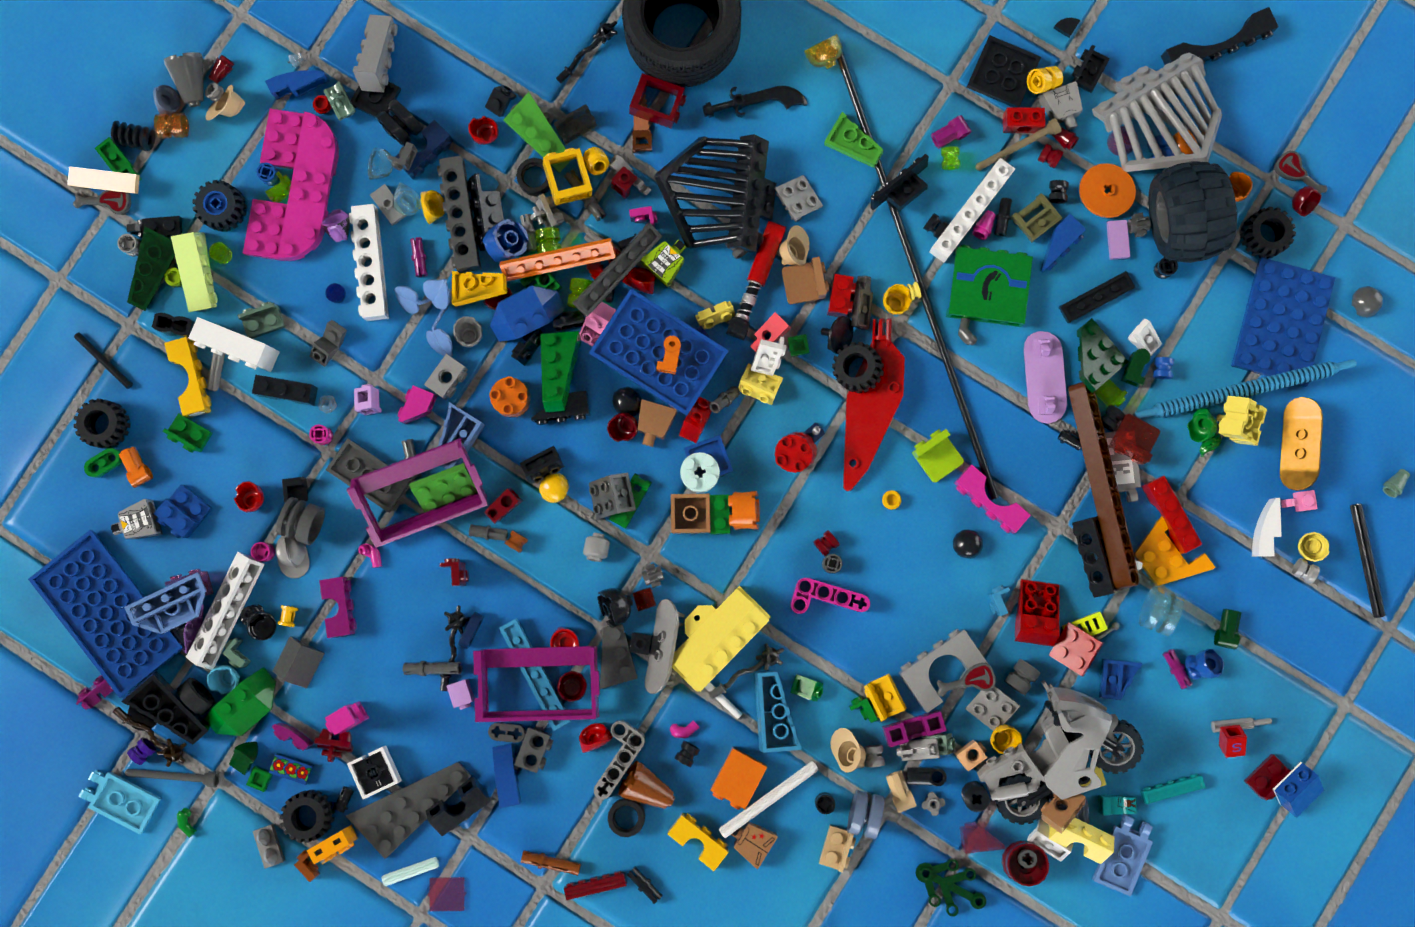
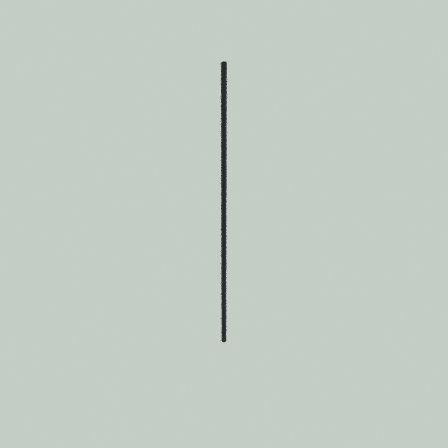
[831,39,999,500]

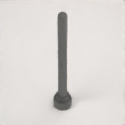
[125,769,219,787]

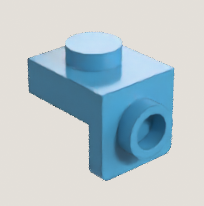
[988,585,1011,616]

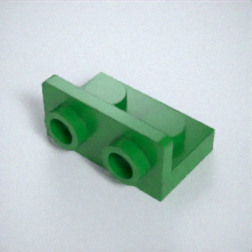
[162,413,213,453]

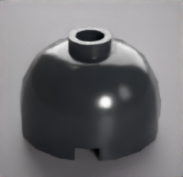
[597,588,633,628]

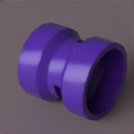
[127,737,156,765]

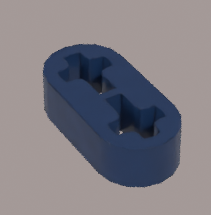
[458,612,484,649]

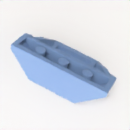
[124,572,206,634]

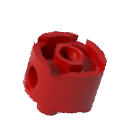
[775,431,817,473]

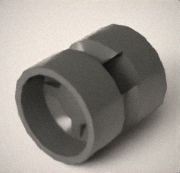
[1004,659,1041,696]

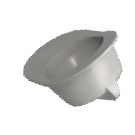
[276,535,310,578]

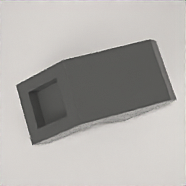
[310,320,347,367]

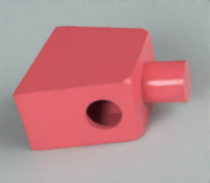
[750,312,791,352]

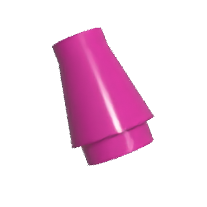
[973,210,996,240]

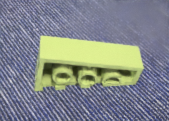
[171,232,218,312]

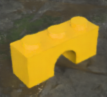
[667,813,729,871]

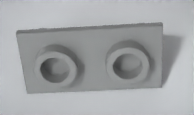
[897,738,940,761]

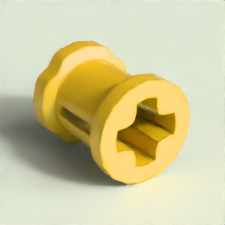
[277,605,299,627]

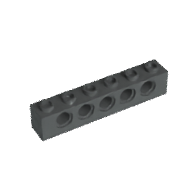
[437,156,482,273]

